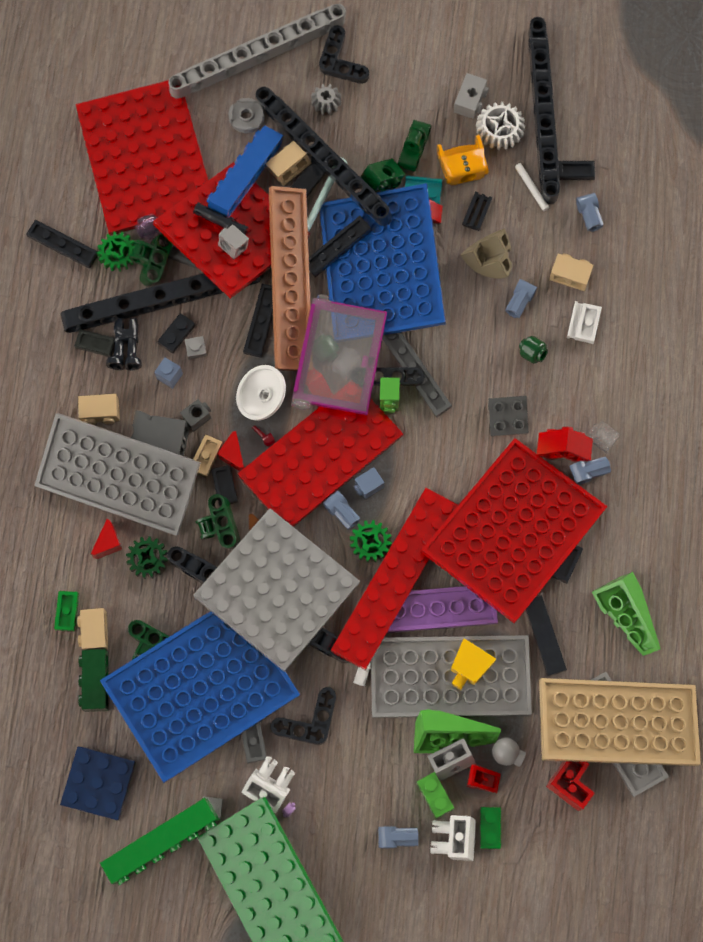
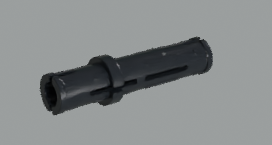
[193,202,248,235]

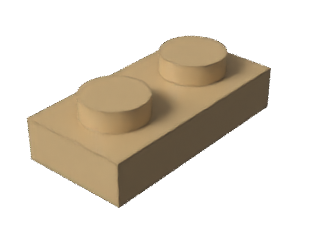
[193,434,223,477]

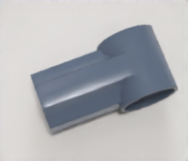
[576,193,603,232]
[505,279,537,318]
[569,456,611,485]
[323,490,360,530]
[378,827,418,848]

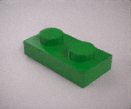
[54,591,79,632]
[480,807,501,849]

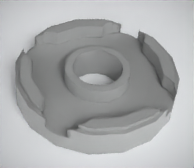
[228,98,265,133]

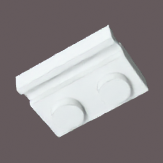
[567,301,602,344]

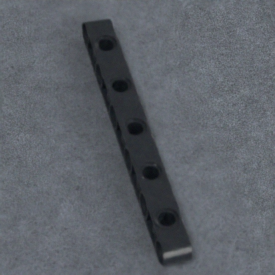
[528,17,560,204]
[255,86,392,226]
[60,273,261,333]
[168,546,349,663]

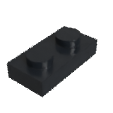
[157,313,196,354]

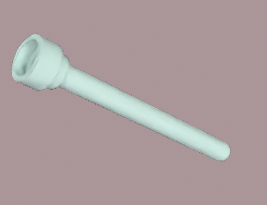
[307,157,347,231]

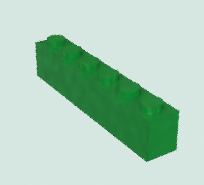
[100,798,220,886]

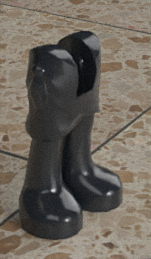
[106,318,142,371]

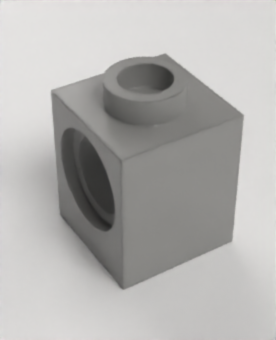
[218,225,249,259]

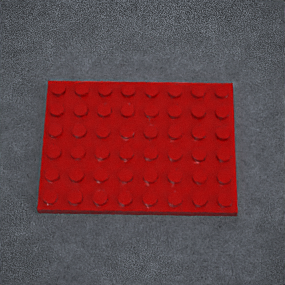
[75,80,208,235]
[421,438,608,624]

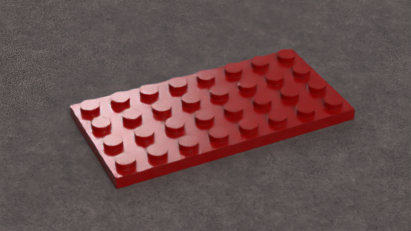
[238,381,403,527]

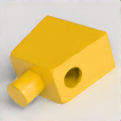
[451,638,496,690]

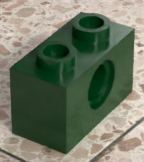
[360,158,406,192]

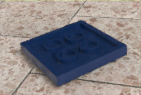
[60,746,136,821]

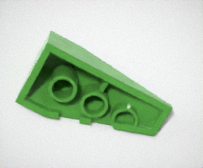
[592,572,661,656]
[414,709,501,753]

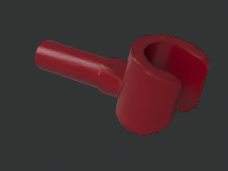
[252,425,275,446]

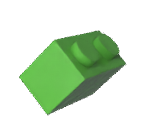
[380,377,400,414]
[416,772,454,819]

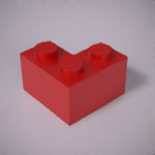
[537,426,593,463]
[546,761,595,811]

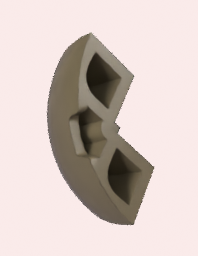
[461,228,512,279]

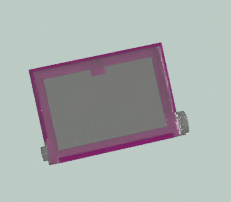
[291,294,387,415]

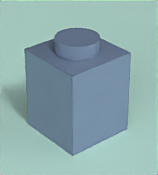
[154,357,183,389]
[354,467,384,499]

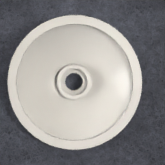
[236,365,286,421]

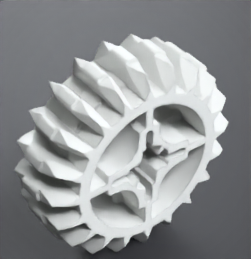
[476,101,525,151]

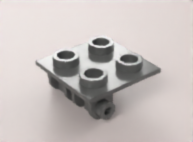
[488,396,529,436]

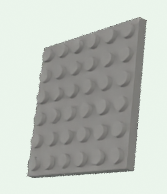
[193,509,360,672]

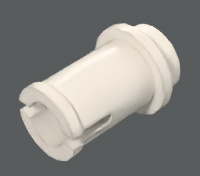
[353,663,371,687]

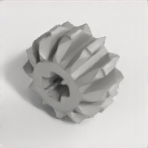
[311,84,341,115]

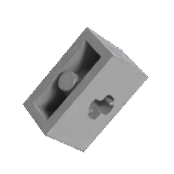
[454,73,489,119]
[427,738,476,781]

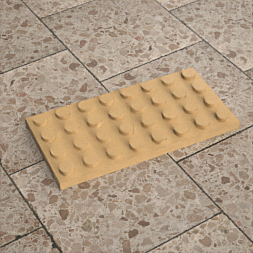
[539,678,701,766]

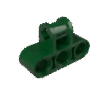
[398,120,432,172]
[129,233,172,286]
[195,494,241,549]
[128,620,170,660]

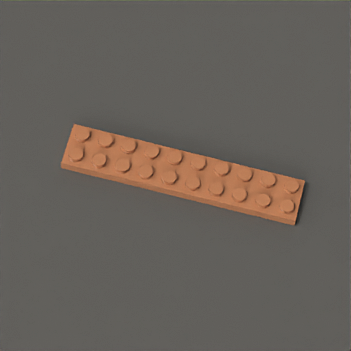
[269,186,313,371]

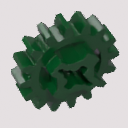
[126,536,169,579]

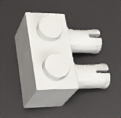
[241,756,295,814]
[431,815,476,861]

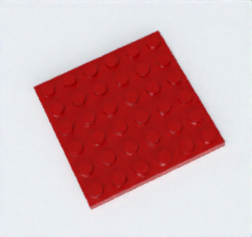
[153,162,310,299]

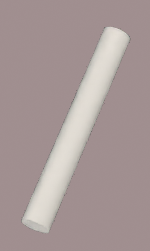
[515,163,549,211]

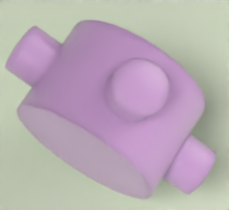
[282,802,296,817]

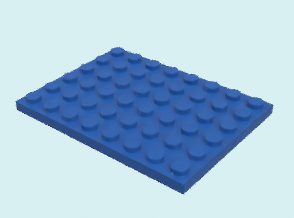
[319,183,446,343]
[100,611,300,783]

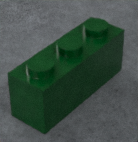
[78,649,109,712]

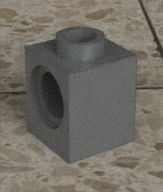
[180,399,211,432]

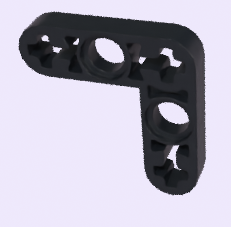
[319,25,369,84]
[271,687,336,745]

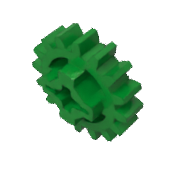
[97,232,135,272]
[350,520,392,563]

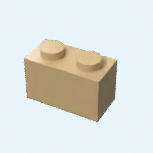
[266,141,311,186]
[549,254,593,291]
[78,394,120,425]
[77,608,108,650]

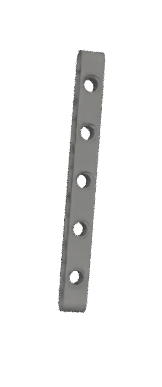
[168,4,346,98]

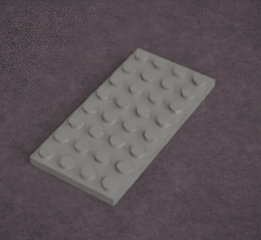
[34,413,201,536]
[371,635,532,718]

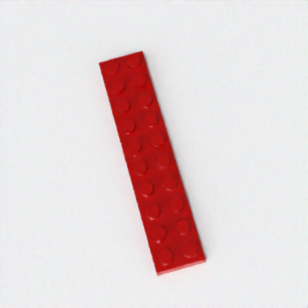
[331,488,458,671]

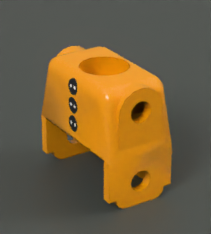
[437,135,489,186]

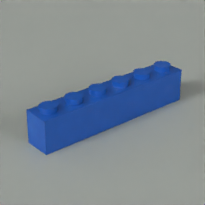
[207,125,283,217]

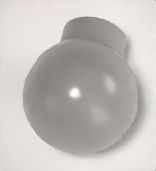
[492,738,526,767]

